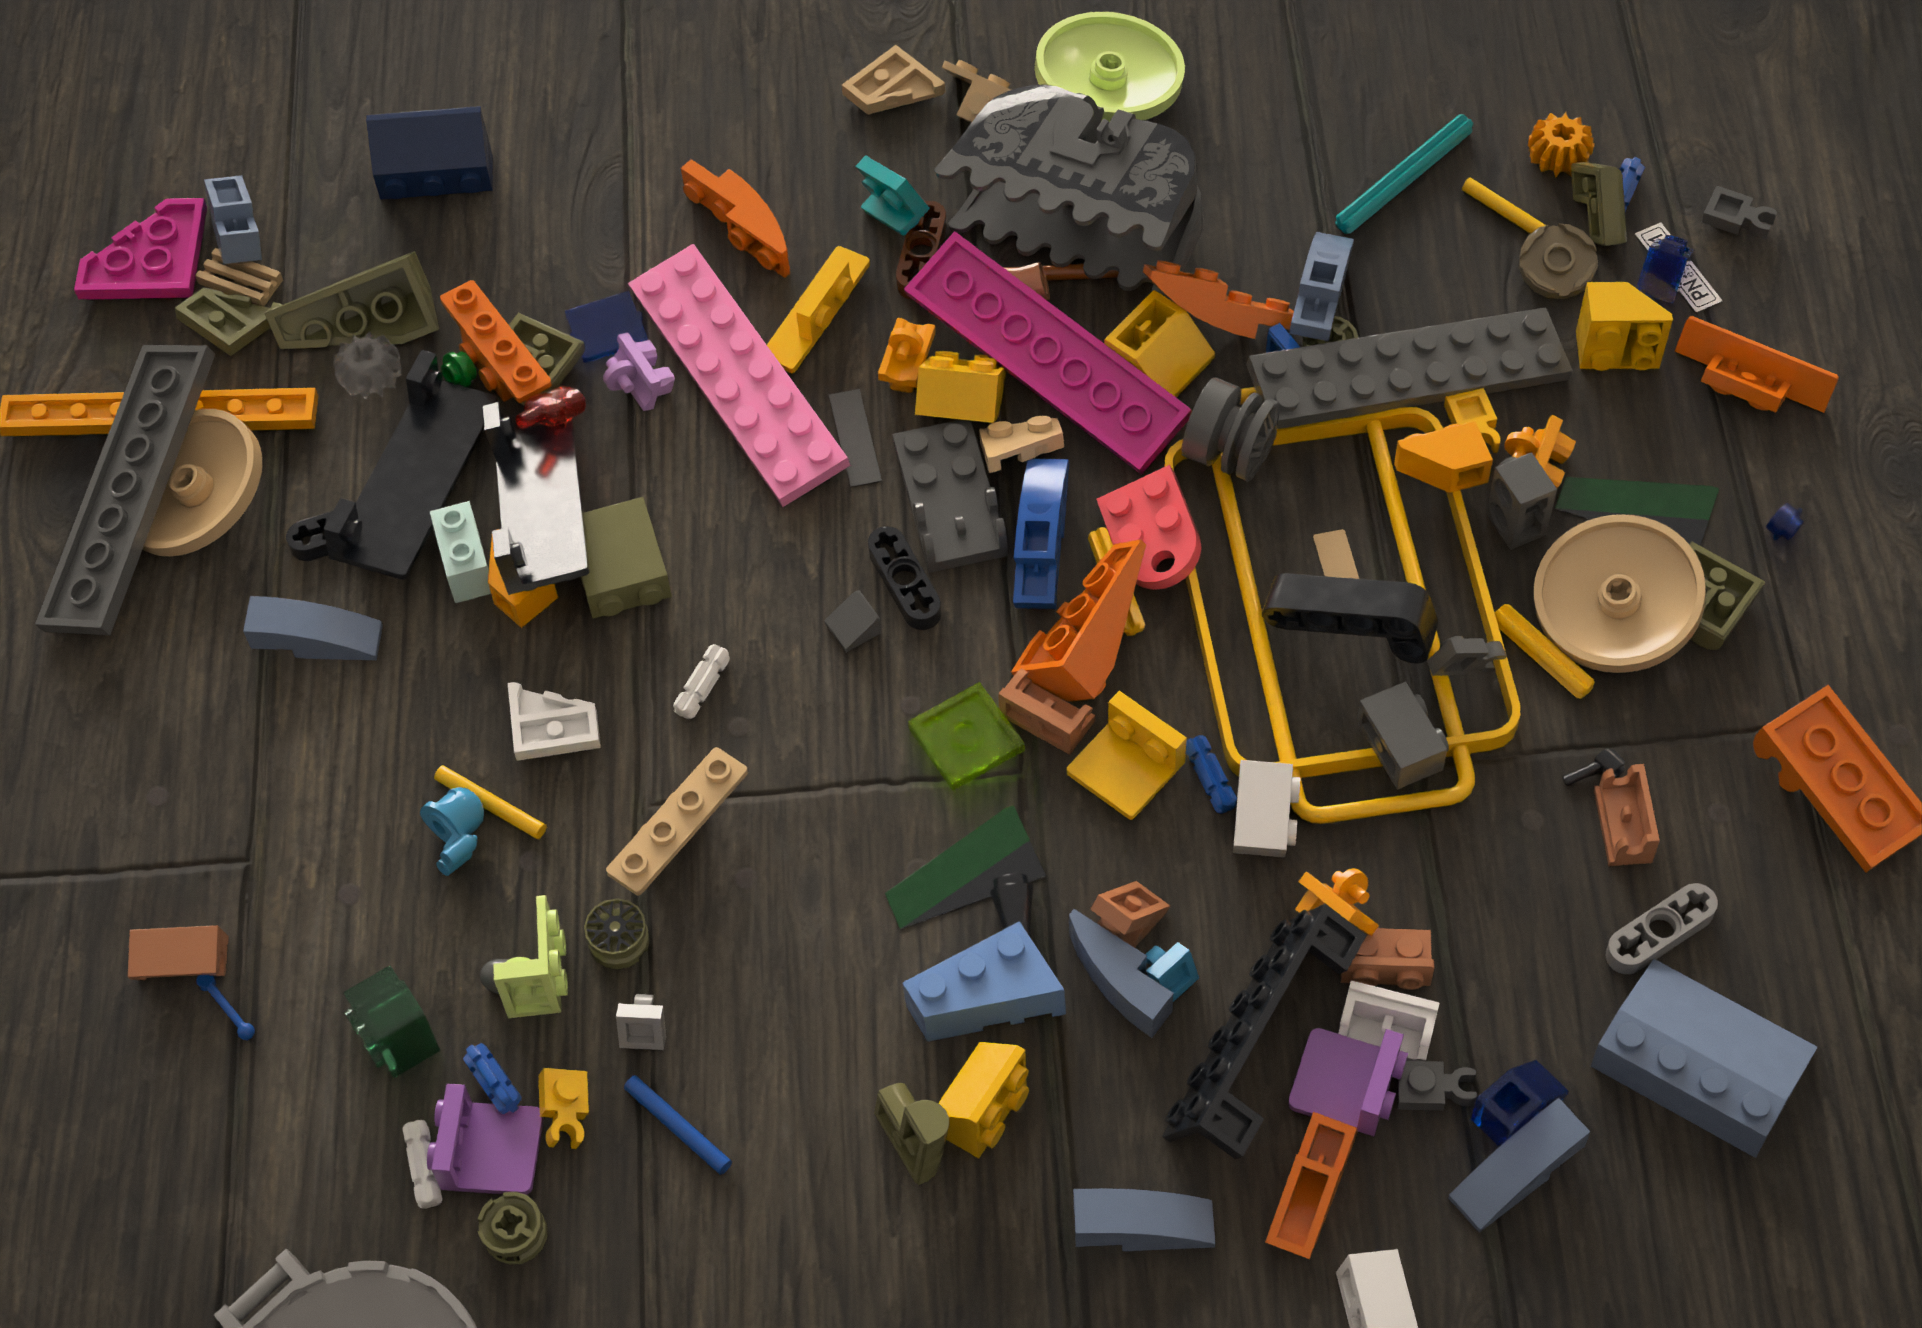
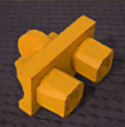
[878,318,936,393]
[1504,415,1576,488]
[1295,868,1379,936]

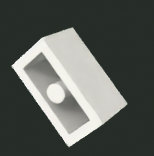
[1233,760,1300,857]

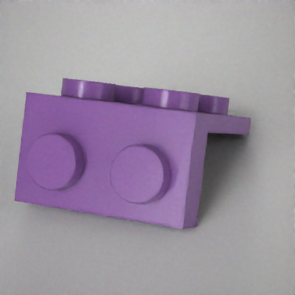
[1288,1028,1408,1136]
[427,1084,544,1195]

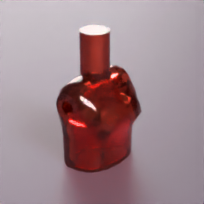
[516,386,586,429]

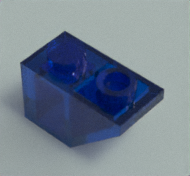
[1636,235,1695,303]
[1471,1060,1569,1147]

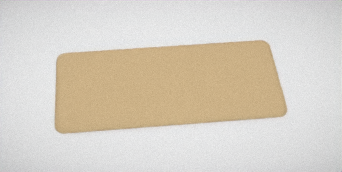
[1313,529,1359,579]

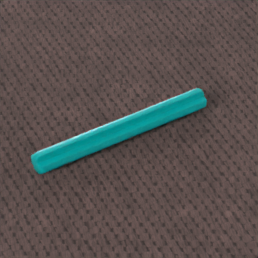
[1335,114,1474,234]

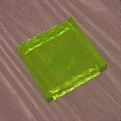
[908,682,1025,790]

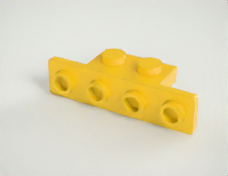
[767,246,870,373]

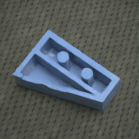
[902,921,1066,1041]

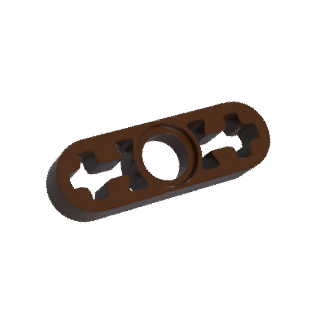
[896,201,947,300]

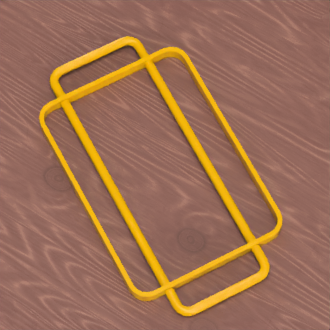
[1165,387,1521,824]

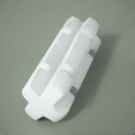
[673,644,730,719]
[403,1120,442,1209]

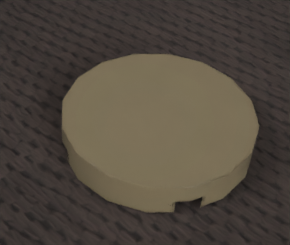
[1519,223,1598,299]

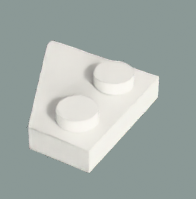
[508,682,601,761]

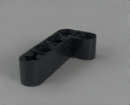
[1262,573,1439,664]

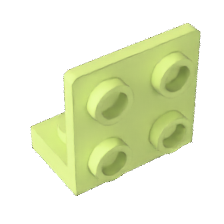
[493,895,568,1018]

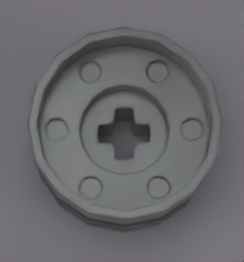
[1182,377,1281,482]

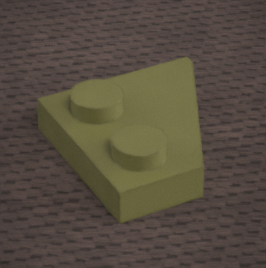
[175,288,282,356]

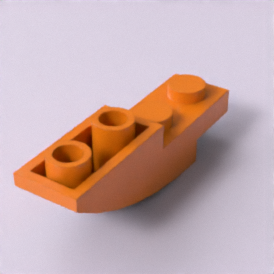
[681,159,790,278]
[1143,260,1294,339]

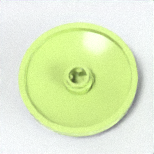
[1035,12,1185,122]

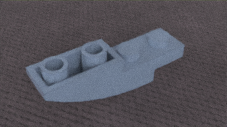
[1289,232,1354,341]

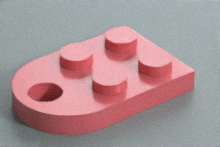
[1096,465,1201,590]

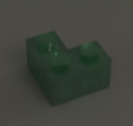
[343,965,441,1078]

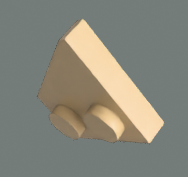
[842,45,946,115]
[979,416,1064,473]

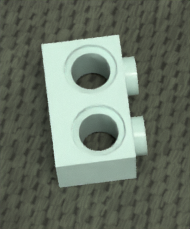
[429,501,491,603]

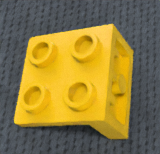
[1067,691,1187,820]

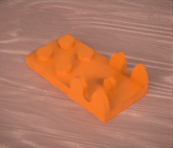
[1753,685,1922,873]

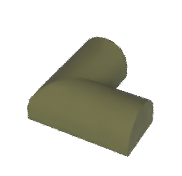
[1571,162,1627,246]
[509,312,585,410]
[1689,542,1765,650]
[874,1083,949,1186]

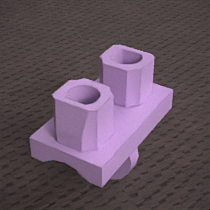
[603,333,675,411]

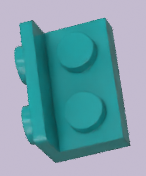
[855,155,930,235]

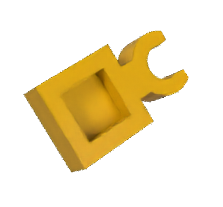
[1444,388,1500,453]
[539,1068,589,1149]

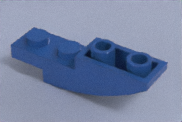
[1013,459,1069,609]

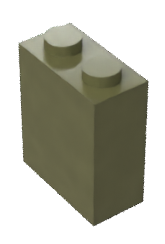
[581,497,672,618]

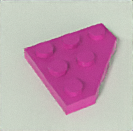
[74,198,207,300]

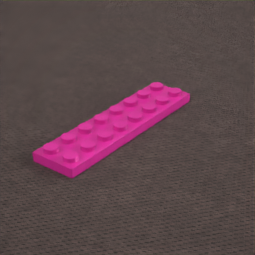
[904,231,1192,475]

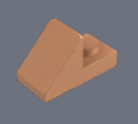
[1090,881,1170,948]

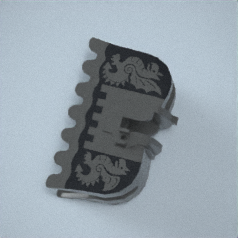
[934,84,1204,301]

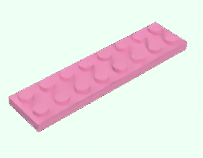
[628,244,851,507]

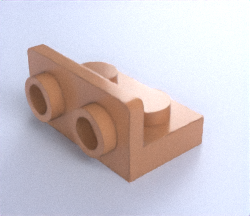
[1341,928,1434,990]

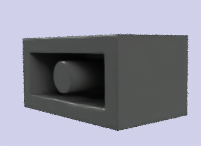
[1357,681,1449,790]

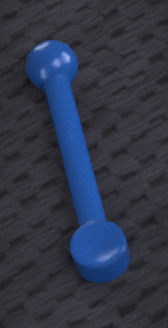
[196,975,255,1040]

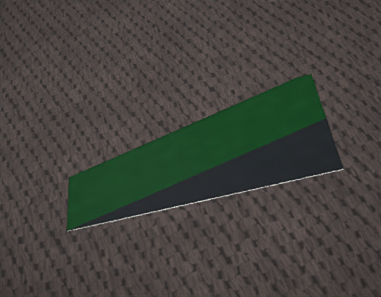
[1555,477,1719,545]
[885,805,1046,929]

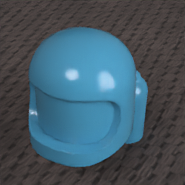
[420,787,484,876]

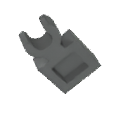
[1701,186,1777,239]
[1427,636,1507,676]
[1397,1060,1477,1111]

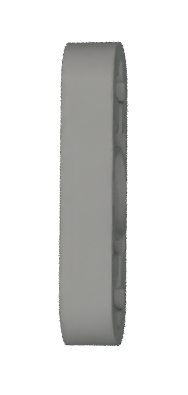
[1605,883,1718,974]

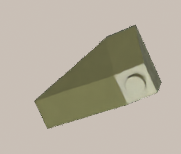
[264,251,439,349]

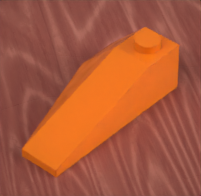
[1011,539,1146,702]

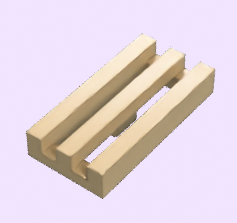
[195,248,283,307]

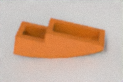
[1265,1112,1358,1260]

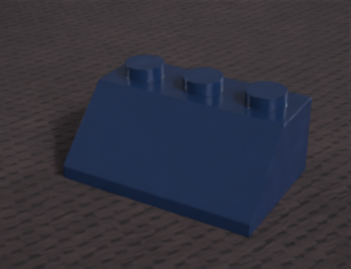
[366,106,493,200]

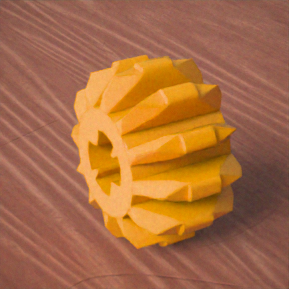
[1528,112,1594,177]

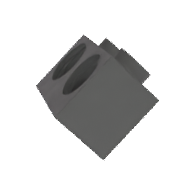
[1486,452,1557,550]

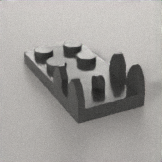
[892,420,1008,573]

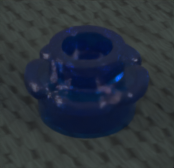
[1766,502,1804,540]

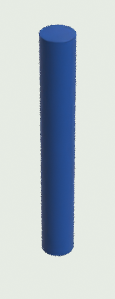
[624,1075,732,1175]

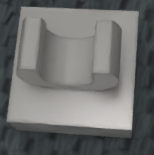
[616,994,666,1050]

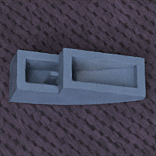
[204,175,262,264]
[243,596,383,660]
[1069,909,1173,1038]
[1448,1098,1590,1233]
[1073,1188,1215,1251]

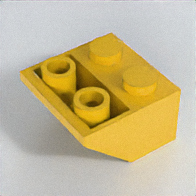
[1576,282,1673,371]
[1104,290,1215,398]
[915,351,1007,423]
[938,1042,1029,1158]

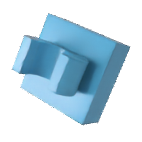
[1145,942,1199,1002]

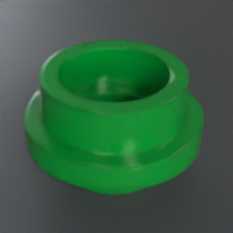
[441,351,477,387]

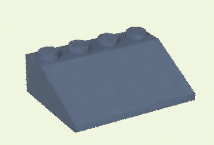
[1591,959,1817,1158]

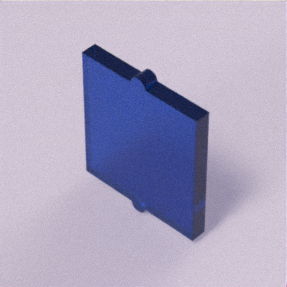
[564,291,648,363]

